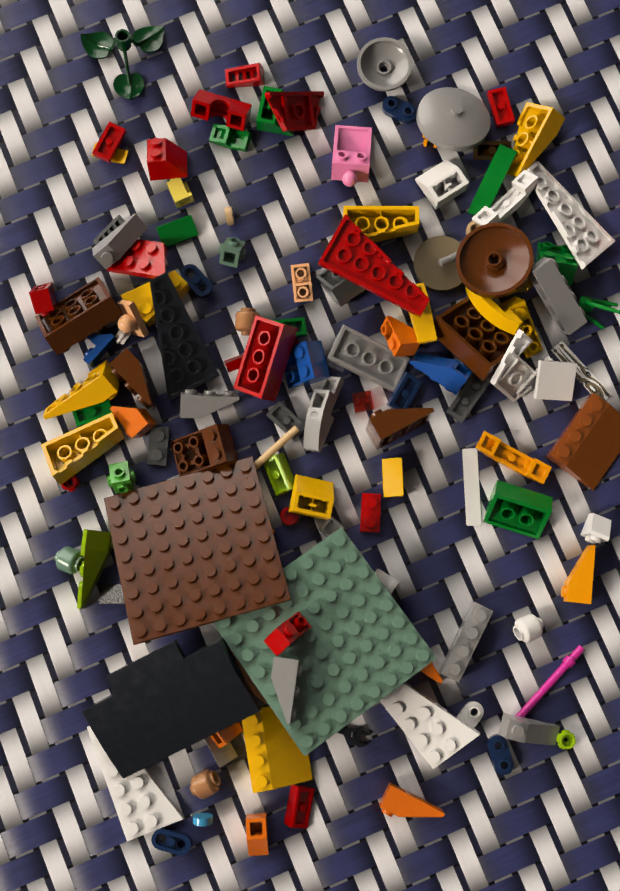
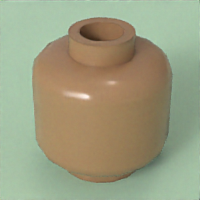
[235,308,260,336]
[190,769,221,800]

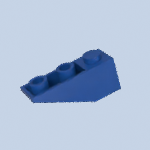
[409,353,473,395]

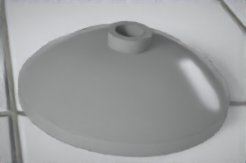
[357,37,412,91]

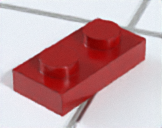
[487,86,515,128]
[92,122,127,163]
[360,493,381,533]

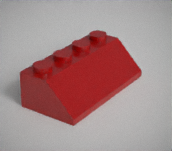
[233,315,298,402]

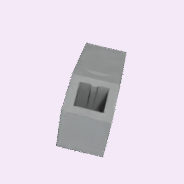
[180,389,239,419]
[271,657,302,724]

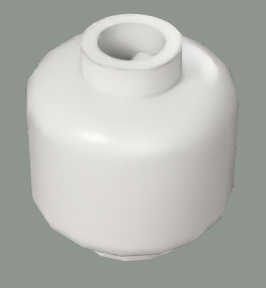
[513,614,544,643]

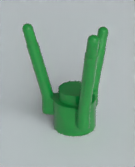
[578,296,620,329]

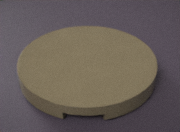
[413,236,462,292]

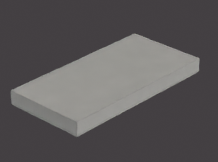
[327,324,411,392]

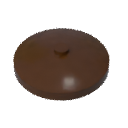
[456,223,534,298]

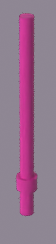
[515,645,585,717]

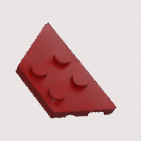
[265,91,324,132]
[106,239,168,279]

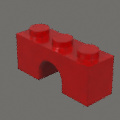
[191,89,252,131]

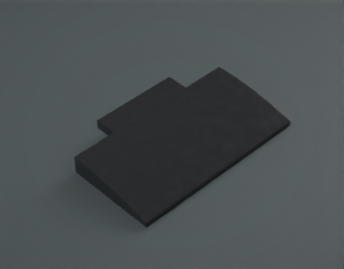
[82,638,261,779]

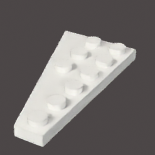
[526,161,615,270]
[380,682,480,769]
[87,726,184,841]

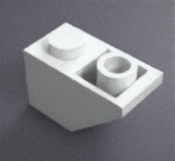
[580,513,611,544]

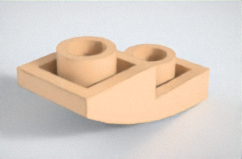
[290,263,313,303]

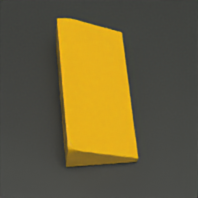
[382,457,404,497]

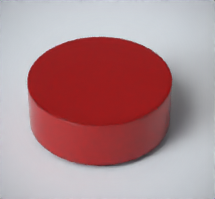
[280,506,299,526]

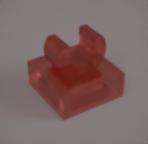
[352,390,374,413]

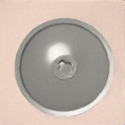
[416,87,491,152]

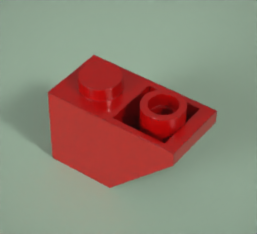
[264,611,312,656]

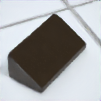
[473,141,512,160]

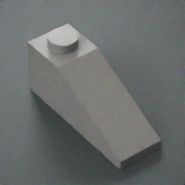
[92,213,147,269]
[499,713,560,745]

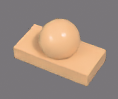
[117,300,149,337]

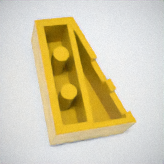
[120,270,190,327]

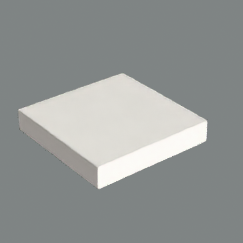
[534,360,577,401]

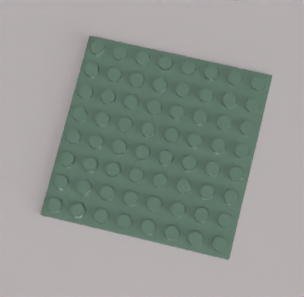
[213,527,437,756]

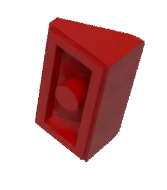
[284,784,315,829]

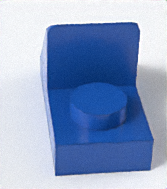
[83,334,117,368]

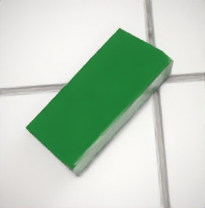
[156,215,199,247]

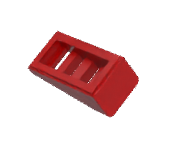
[225,63,265,88]

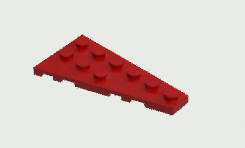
[318,214,430,317]

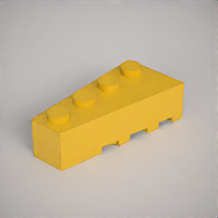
[343,206,419,243]
[41,413,125,485]

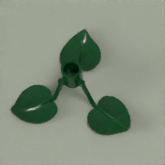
[80,26,165,100]

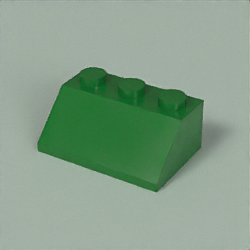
[483,480,553,540]

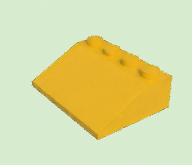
[242,705,313,793]

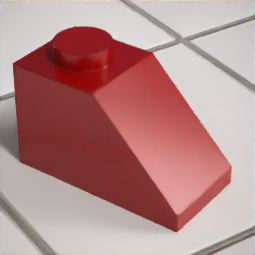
[29,282,56,316]

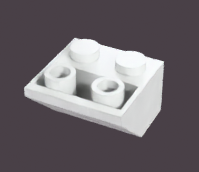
[415,160,469,210]

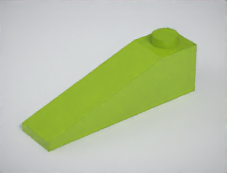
[77,529,114,609]

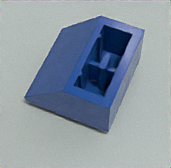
[285,341,330,389]

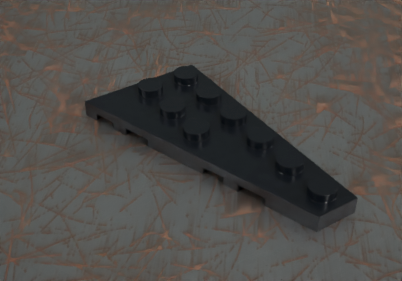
[149,272,219,401]

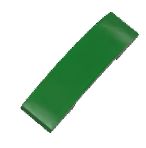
[467,144,517,216]

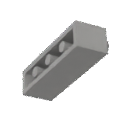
[529,257,587,335]
[438,602,493,683]

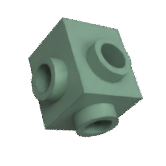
[218,237,247,268]

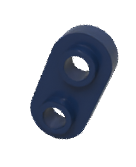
[382,96,417,124]
[181,264,213,298]
[487,734,514,775]
[151,828,192,855]

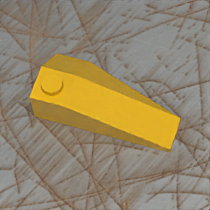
[507,102,565,177]
[43,360,119,420]

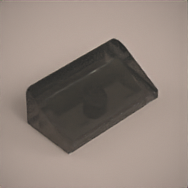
[99,585,125,605]

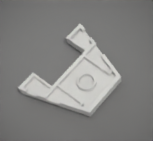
[490,329,554,402]

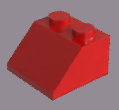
[147,138,188,181]

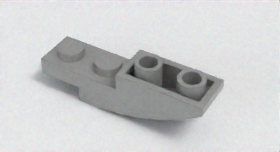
[303,376,344,452]

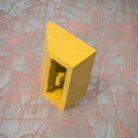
[288,474,334,520]

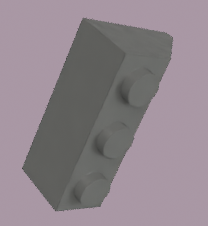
[315,269,365,306]

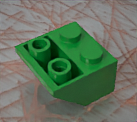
[256,86,294,137]
[535,242,578,285]

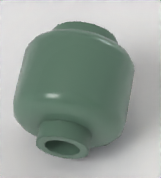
[55,546,84,574]

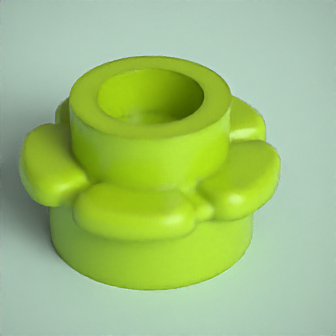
[556,730,576,749]

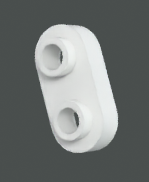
[456,701,484,729]

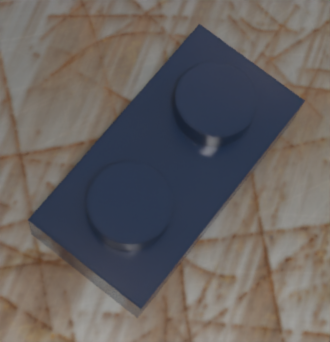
[387,372,422,409]

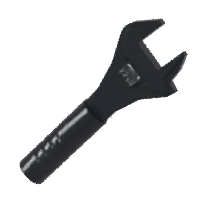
[337,727,369,747]

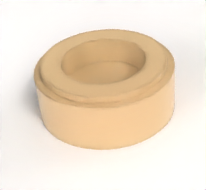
[224,206,235,226]

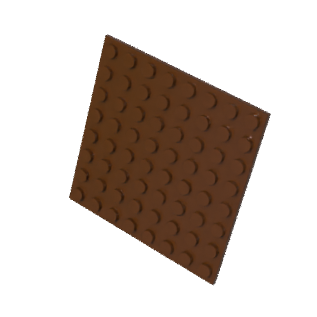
[104,457,291,645]

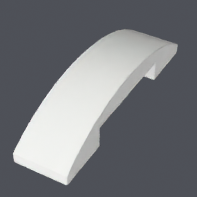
[472,170,539,225]

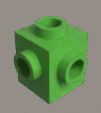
[107,461,136,494]

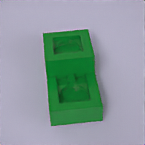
[209,124,252,152]

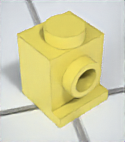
[166,178,194,209]

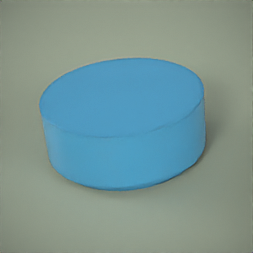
[193,813,213,827]

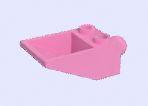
[331,125,372,187]

